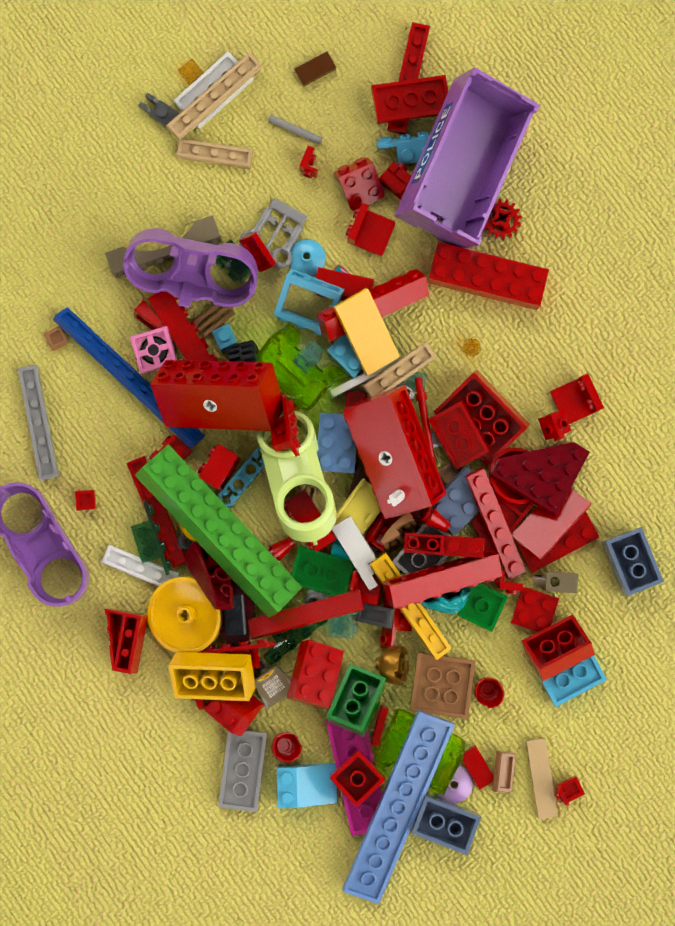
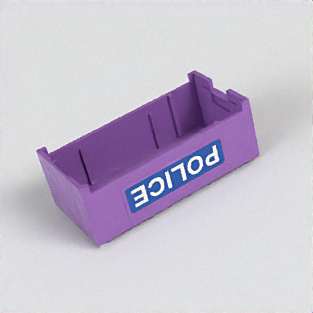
[394,68,540,248]

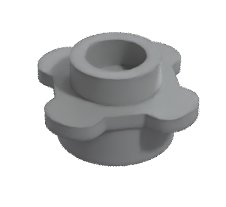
[304,589,326,604]

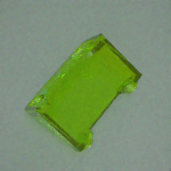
[257,324,346,411]
[372,709,466,796]

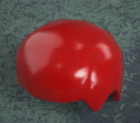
[474,677,505,708]
[271,732,302,763]

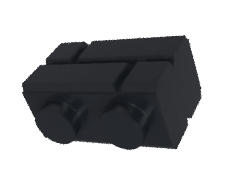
[225,594,247,636]

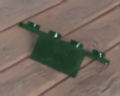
[131,500,173,576]
[263,619,329,665]

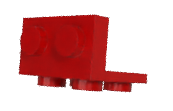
[334,157,385,211]
[345,203,395,256]

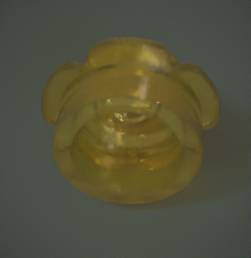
[462,338,481,357]

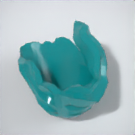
[421,587,471,614]

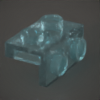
[329,612,357,639]

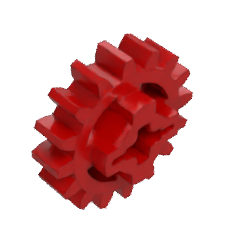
[483,199,522,241]

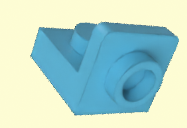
[212,324,238,353]

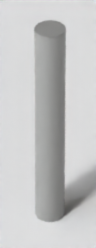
[268,115,322,145]

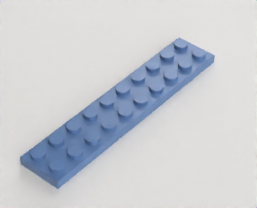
[342,710,455,904]

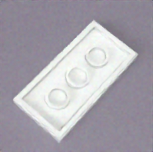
[173,51,254,129]

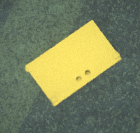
[333,478,381,534]

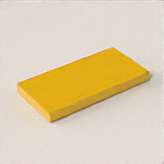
[333,288,400,376]

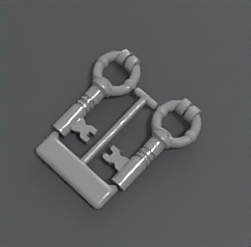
[239,198,307,270]

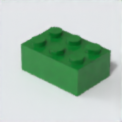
[326,663,387,737]

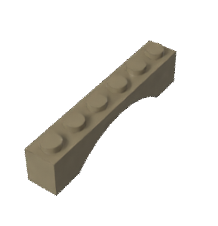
[105,215,222,279]

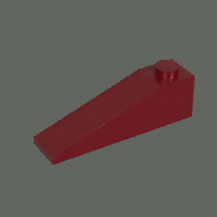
[184,541,234,610]

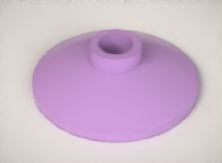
[434,763,473,803]

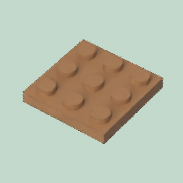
[410,652,475,719]

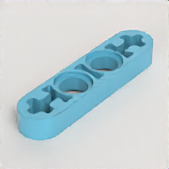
[218,447,265,508]

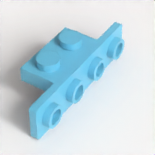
[376,132,430,164]

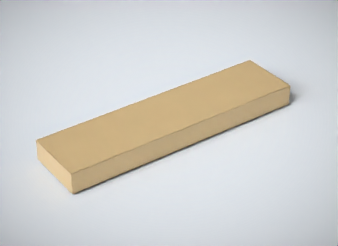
[176,139,253,169]
[363,342,437,396]
[526,737,558,819]

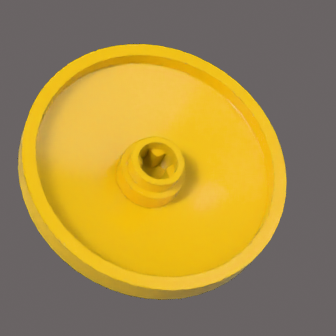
[147,576,223,653]

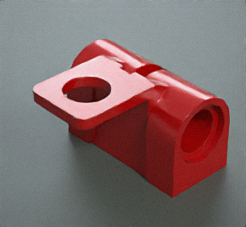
[350,571,383,606]

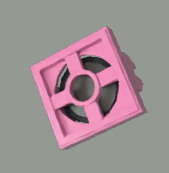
[130,326,177,374]

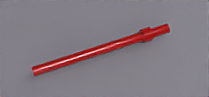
[414,377,436,464]

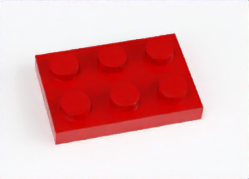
[428,401,490,469]

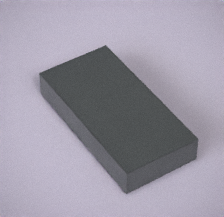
[355,603,395,628]

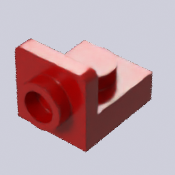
[299,146,318,178]

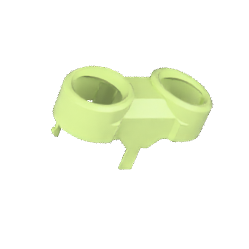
[257,411,337,546]

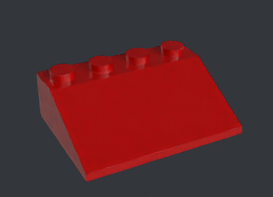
[433,370,530,467]

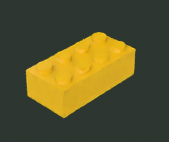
[169,652,256,701]

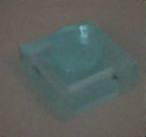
[406,372,427,392]

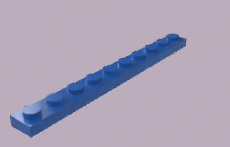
[53,307,205,449]

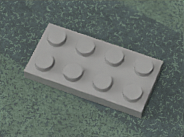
[218,730,267,812]

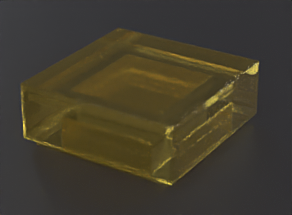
[178,59,204,86]

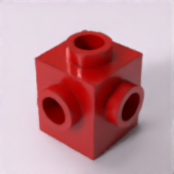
[538,409,571,441]

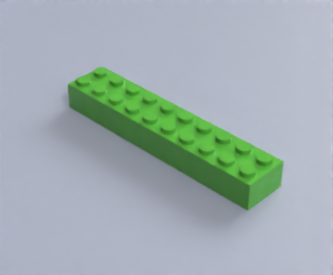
[135,444,302,618]

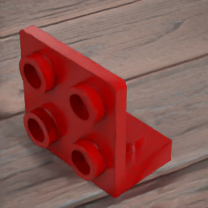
[550,373,604,424]

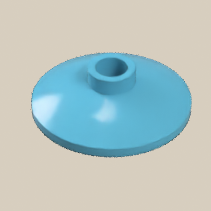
[290,239,326,276]

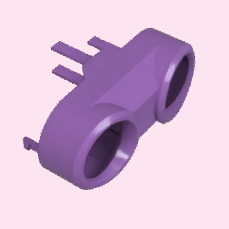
[123,228,258,307]
[0,483,90,607]

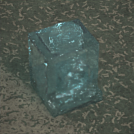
[293,339,324,374]

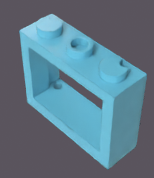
[274,269,345,336]

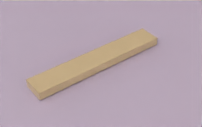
[166,52,262,141]

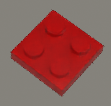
[510,587,559,632]

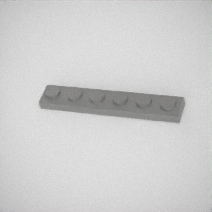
[18,365,60,481]

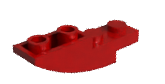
[404,533,485,558]

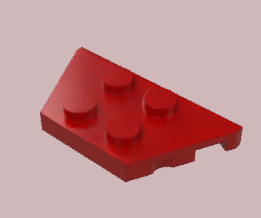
[471,492,534,552]

